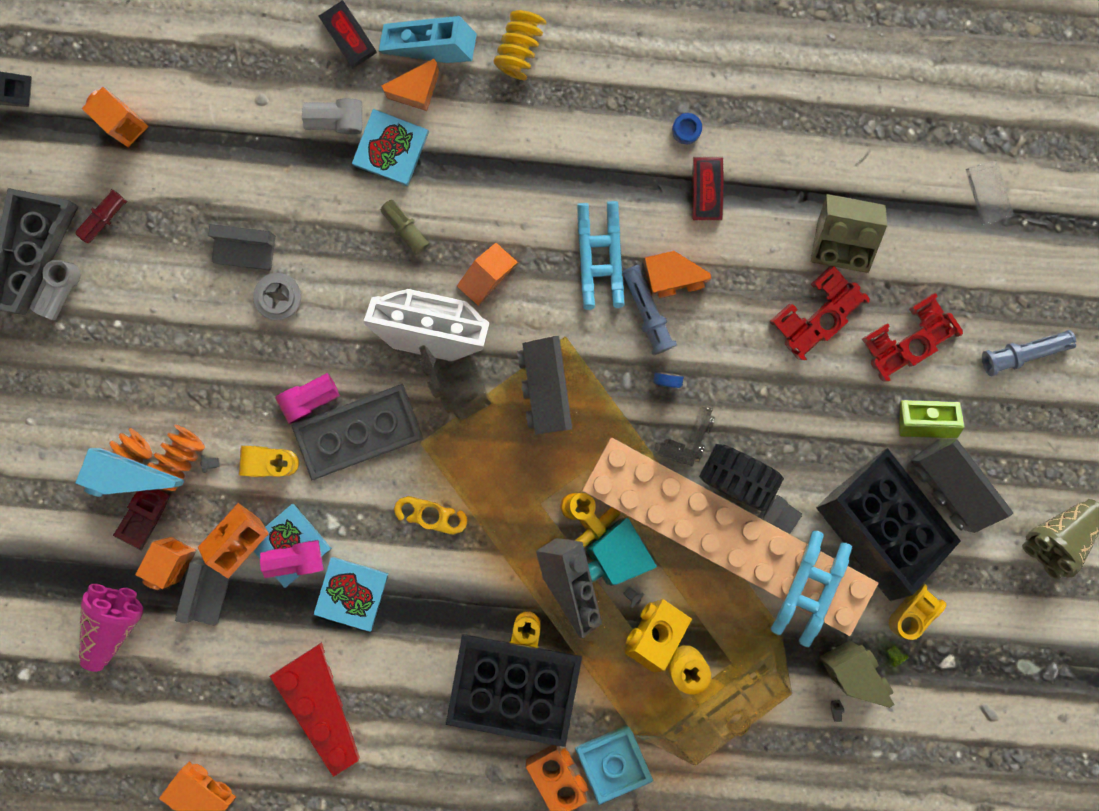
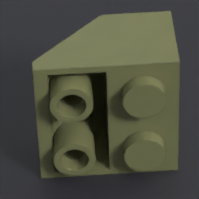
[811,194,887,273]
[819,640,895,708]

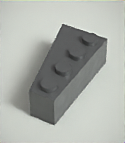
[0,188,79,315]

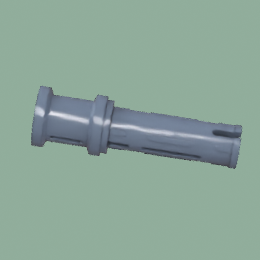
[622,265,677,355]
[982,330,1077,376]

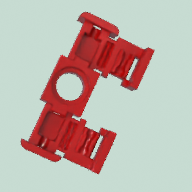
[769,266,870,360]
[862,293,963,382]

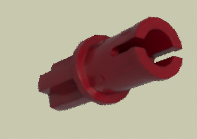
[75,189,128,243]

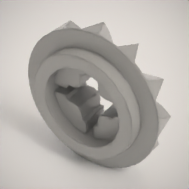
[253,273,301,320]

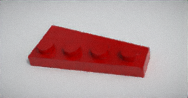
[269,642,360,777]

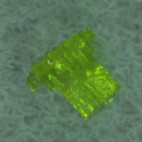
[887,646,909,667]

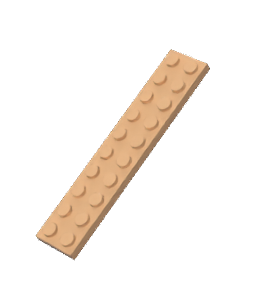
[582,437,879,636]

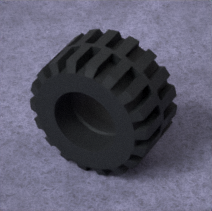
[699,444,784,511]

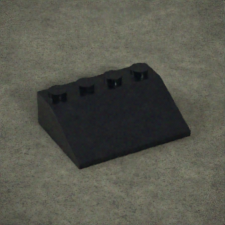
[816,448,961,601]
[446,634,582,747]

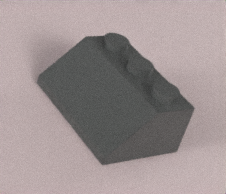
[517,336,572,434]
[911,439,1014,533]

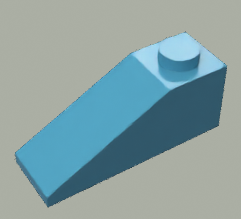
[379,16,477,63]
[75,448,184,497]

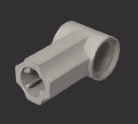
[302,98,362,134]
[29,260,81,320]

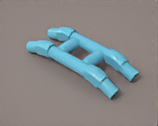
[577,201,625,310]
[771,531,852,647]

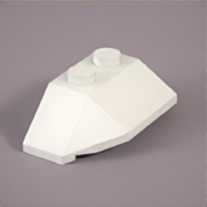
[364,289,489,361]

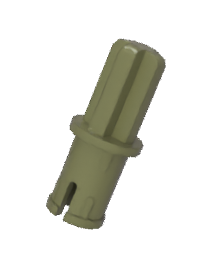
[380,200,430,255]

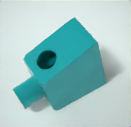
[586,517,657,586]

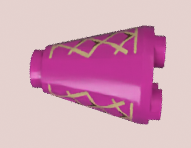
[79,584,143,672]

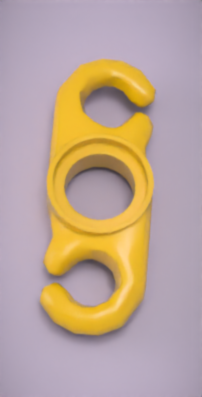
[394,496,467,535]

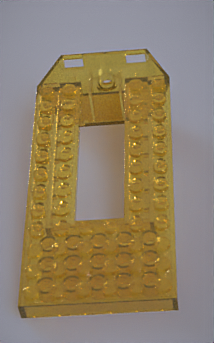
[420,336,792,766]

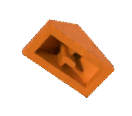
[381,59,440,111]
[457,243,518,306]

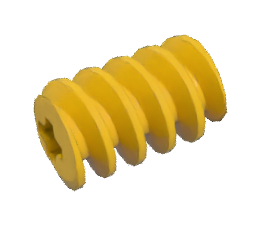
[493,10,547,80]
[667,645,711,695]

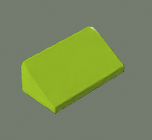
[899,400,964,438]

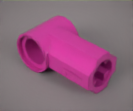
[275,373,340,424]
[260,540,324,578]

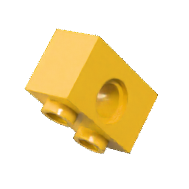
[624,599,692,672]

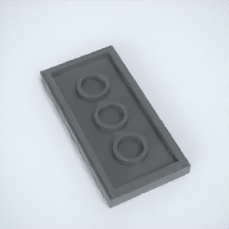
[291,384,424,481]

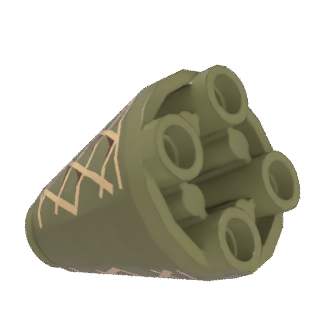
[1022,499,1099,580]

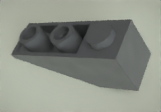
[536,538,602,638]

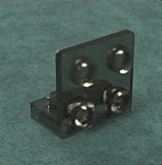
[419,345,492,421]
[653,407,715,467]

